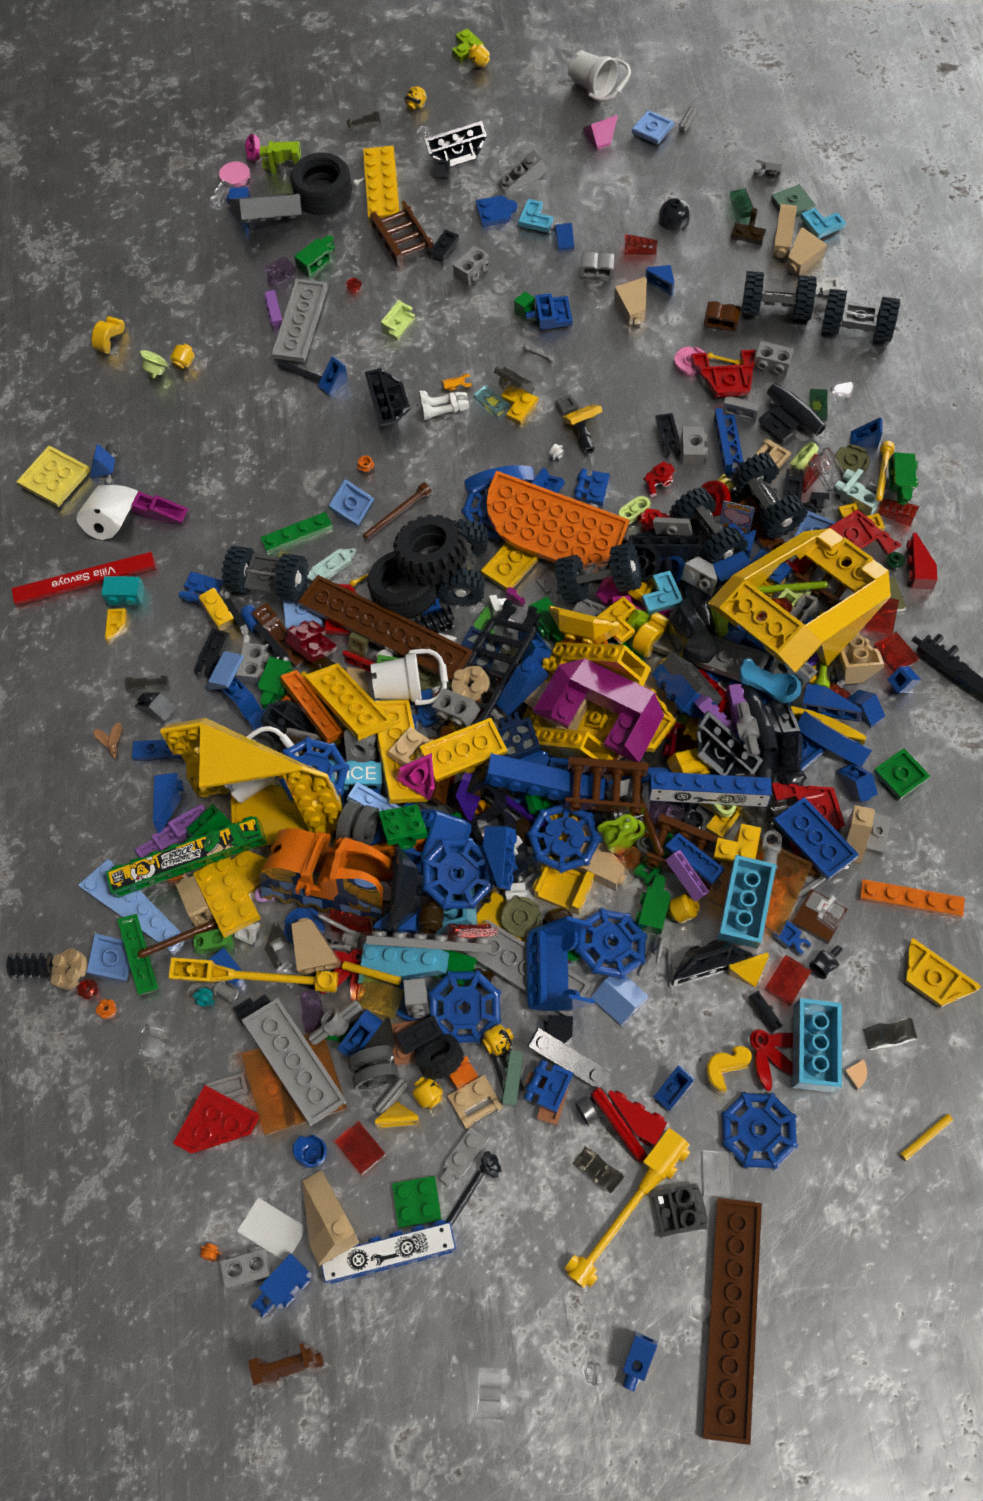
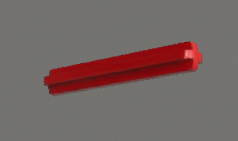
[591,1088,648,1163]

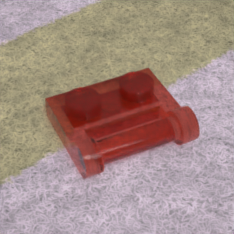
[447,922,498,938]

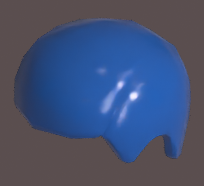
[292,1134,327,1168]

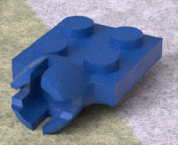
[725,624,775,660]

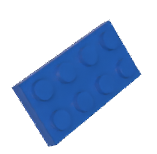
[773,797,859,881]

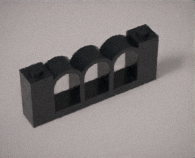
[448,766,538,894]

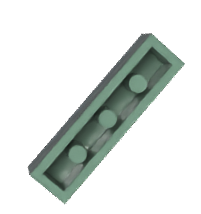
[500,1050,524,1108]

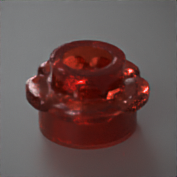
[346,278,362,293]
[78,980,98,999]

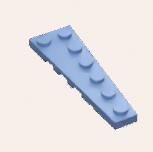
[79,859,182,952]

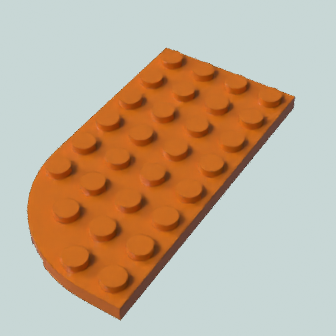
[487,471,630,581]

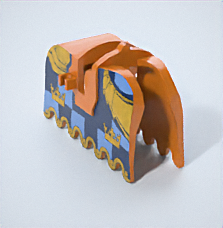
[260,828,394,922]

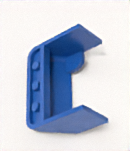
[387,809,471,896]
[526,916,595,1011]

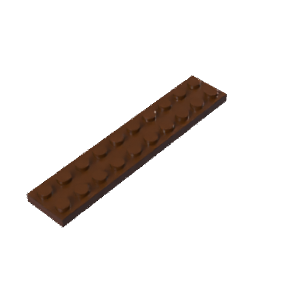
[298,575,473,682]
[702,1198,762,1445]

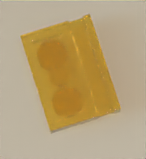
[357,976,404,1019]

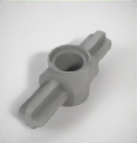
[736,702,760,757]
[308,1000,362,1045]

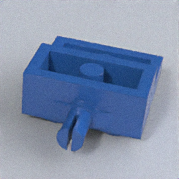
[526,293,573,330]

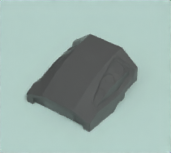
[651,1183,708,1238]

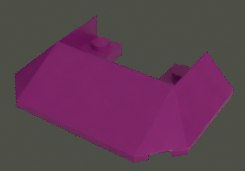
[533,658,664,762]

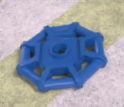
[461,478,501,541]
[275,737,350,802]
[527,803,602,874]
[421,837,495,910]
[574,907,648,980]
[428,970,502,1044]
[720,1091,799,1170]

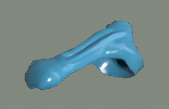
[739,659,801,703]

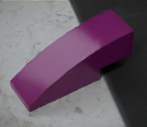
[131,491,188,524]

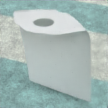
[76,485,138,540]

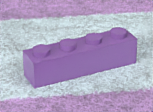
[264,290,282,329]
[726,684,746,735]
[694,694,735,732]
[666,850,709,902]

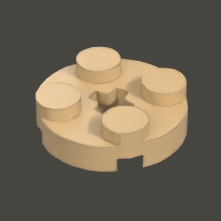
[452,666,490,701]
[50,948,88,990]

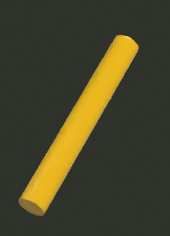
[342,961,401,985]
[900,1114,953,1161]

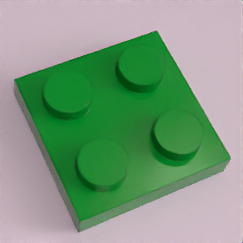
[873,748,930,800]
[392,1176,442,1229]

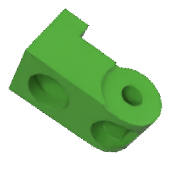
[193,929,234,955]

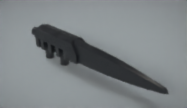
[911,634,983,698]

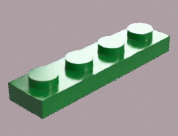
[260,511,333,554]
[117,914,158,996]

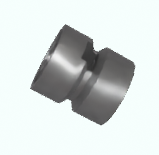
[575,1087,611,1127]

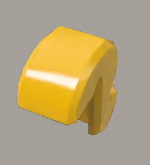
[91,316,125,354]
[632,612,670,658]
[705,1046,752,1095]

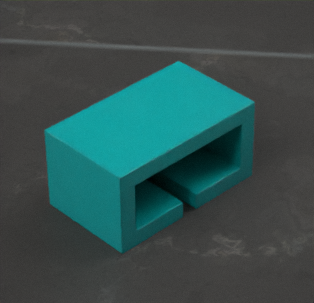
[101,576,144,606]

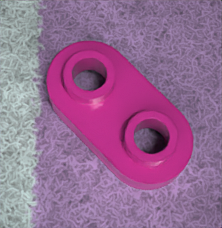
[245,133,260,162]

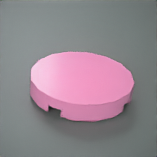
[219,161,250,188]
[674,346,705,376]

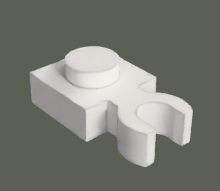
[815,277,840,296]

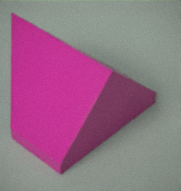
[583,115,618,150]
[595,576,638,606]
[396,753,435,800]

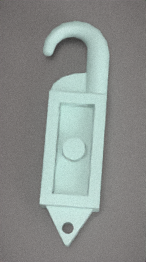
[307,548,356,582]

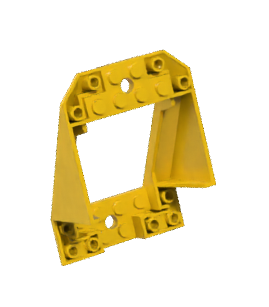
[707,528,891,673]
[160,718,343,846]

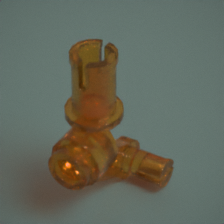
[623,829,649,868]

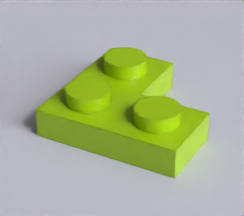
[452,28,485,62]

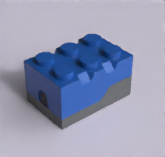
[651,652,723,720]

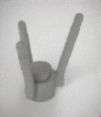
[318,914,362,951]
[638,934,673,987]

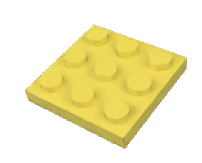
[16,446,91,507]

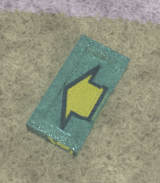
[473,385,509,417]

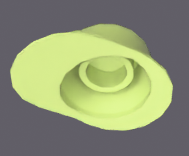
[140,350,169,378]

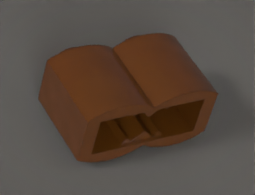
[704,301,741,331]

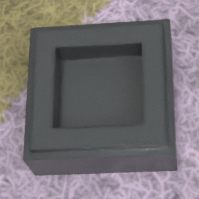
[555,394,578,416]

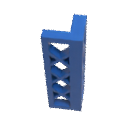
[714,408,744,475]

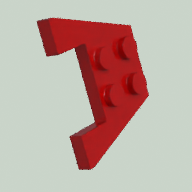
[690,349,756,397]
[829,509,902,567]
[771,783,845,857]

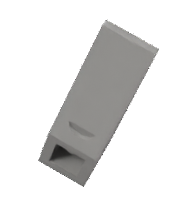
[498,150,549,192]

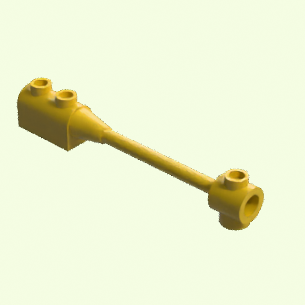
[169,957,338,993]
[564,1127,690,1289]

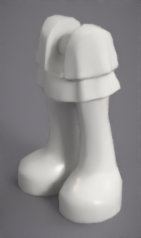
[419,390,469,420]

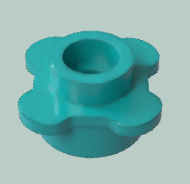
[192,988,215,1007]

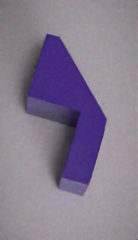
[456,772,481,821]

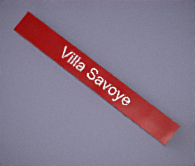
[11,551,156,606]

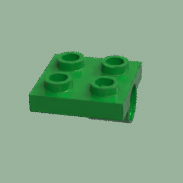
[378,804,427,849]

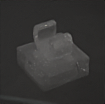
[830,383,853,402]

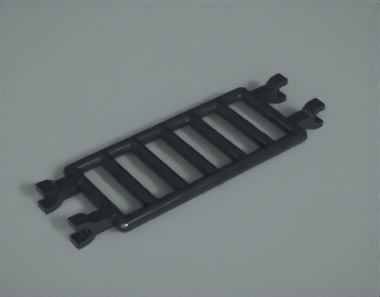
[431,599,541,736]

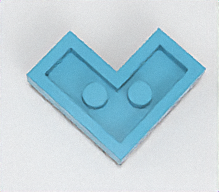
[518,199,553,233]
[801,208,846,239]
[642,571,683,614]

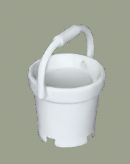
[568,50,631,102]
[371,649,448,706]
[225,726,299,803]

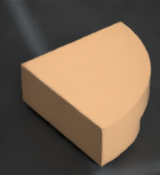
[845,1060,867,1090]

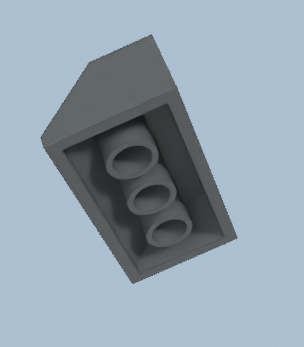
[229,194,302,223]

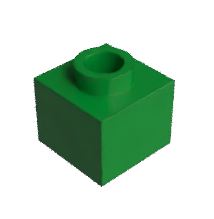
[514,291,535,319]

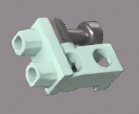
[833,469,889,516]

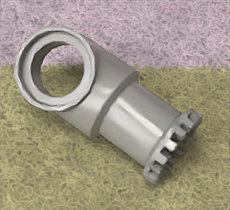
[762,830,782,871]

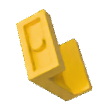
[532,857,594,915]

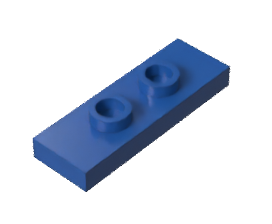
[132,739,183,761]
[665,833,725,885]

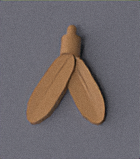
[94,722,122,759]

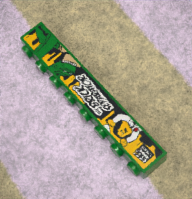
[105,816,267,898]

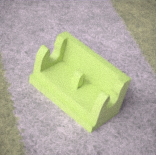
[381,300,415,340]

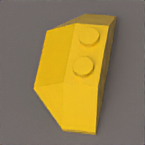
[548,605,623,644]

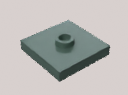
[771,184,816,216]

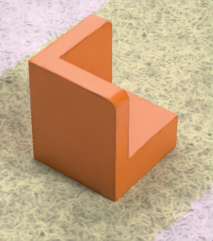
[448,1056,478,1090]

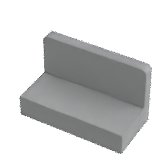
[723,396,761,422]

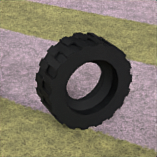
[415,1034,464,1080]

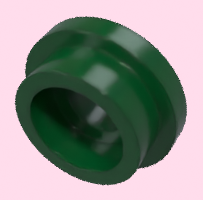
[886,552,905,570]

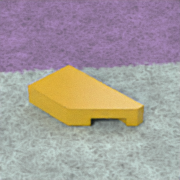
[105,608,127,641]

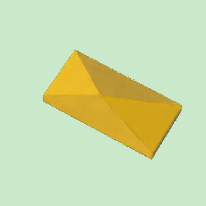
[727,952,769,987]
[375,1101,420,1129]

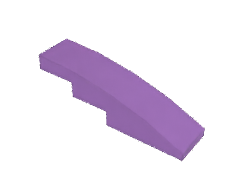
[135,804,206,858]

